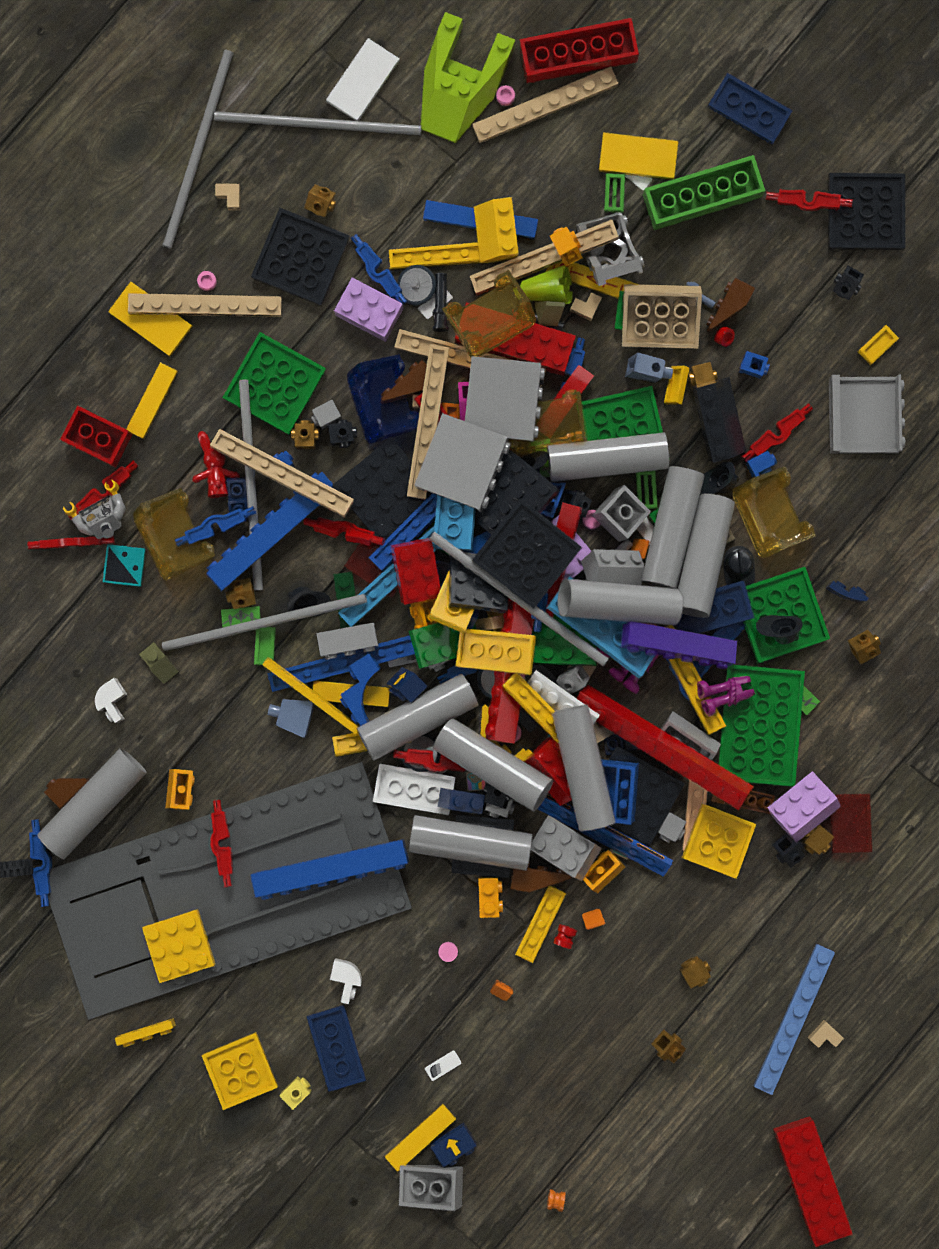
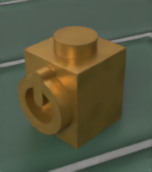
[688,362,718,390]
[801,825,834,855]
[679,956,712,988]

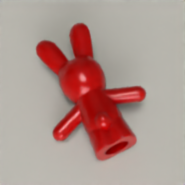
[192,430,240,498]

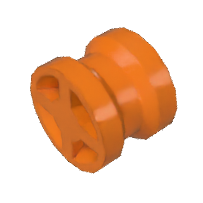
[547,1189,566,1212]

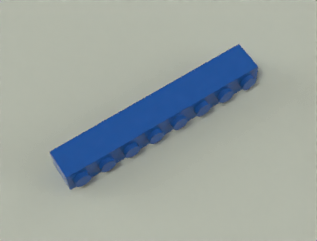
[206,472,334,591]
[250,839,409,900]

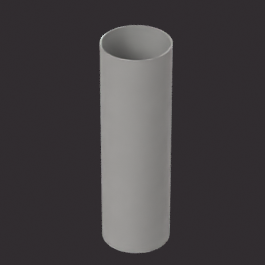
[547,432,669,482]
[641,466,705,589]
[678,494,735,618]
[558,579,683,625]
[357,674,478,761]
[552,705,616,831]
[433,718,553,812]
[37,748,147,859]
[409,816,532,871]

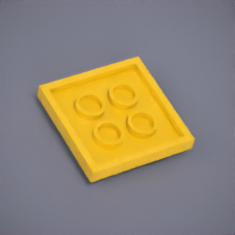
[682,804,756,879]
[142,909,216,983]
[201,1032,278,1110]

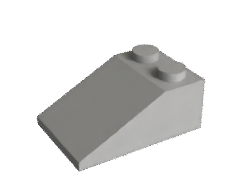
[399,1165,463,1211]

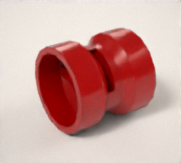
[553,924,577,949]

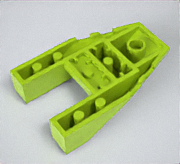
[421,12,515,143]

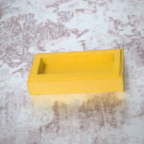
[858,325,899,365]
[664,366,690,405]

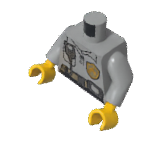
[63,480,126,539]

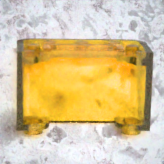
[442,270,536,358]
[508,390,588,455]
[733,466,816,558]
[133,488,215,581]

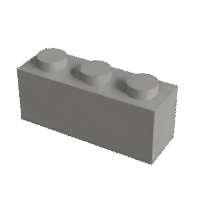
[316,623,379,660]

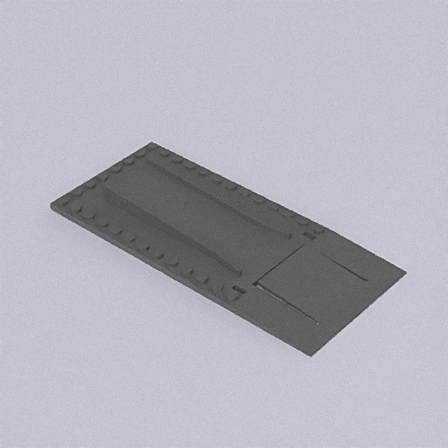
[48,762,412,1020]

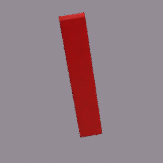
[546,503,582,618]

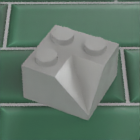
[592,485,651,542]

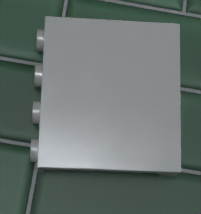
[465,356,545,442]
[829,375,905,454]
[414,413,511,512]

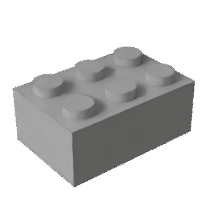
[530,815,602,881]

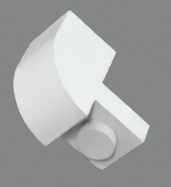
[95,678,127,723]
[330,959,362,1004]

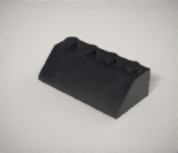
[692,377,746,463]

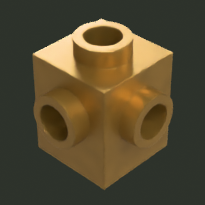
[304,184,336,217]
[291,420,319,449]
[225,578,256,609]
[848,630,881,664]
[651,1030,686,1064]

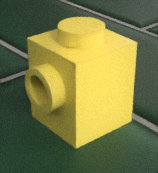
[280,1076,311,1110]

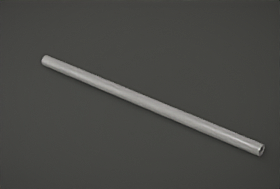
[163,50,233,249]
[214,111,421,135]
[239,380,263,590]
[429,532,608,666]
[162,594,367,651]

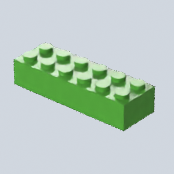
[643,155,765,230]

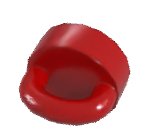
[714,326,735,347]

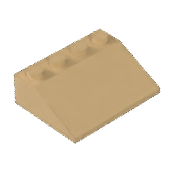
[622,284,702,349]

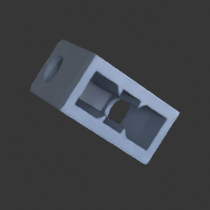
[625,353,673,383]
[267,699,315,738]

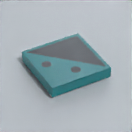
[103,544,146,587]

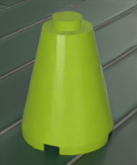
[518,266,573,304]

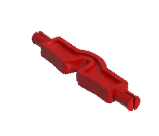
[766,189,853,211]
[741,403,813,462]
[68,460,139,519]
[303,517,385,546]
[27,536,115,550]
[393,748,466,772]
[210,800,234,888]

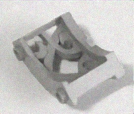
[576,212,644,286]

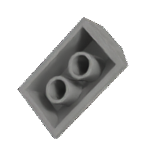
[581,549,645,585]
[661,712,721,760]

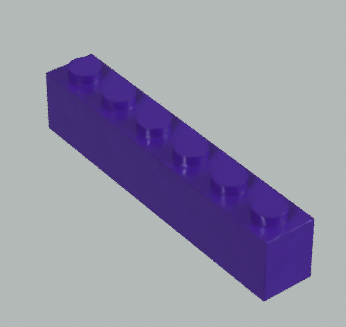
[621,621,737,669]

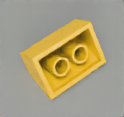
[474,197,519,263]

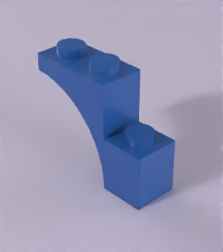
[340,652,381,726]

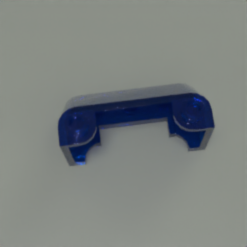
[347,354,419,444]

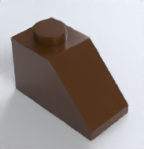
[44,778,90,809]

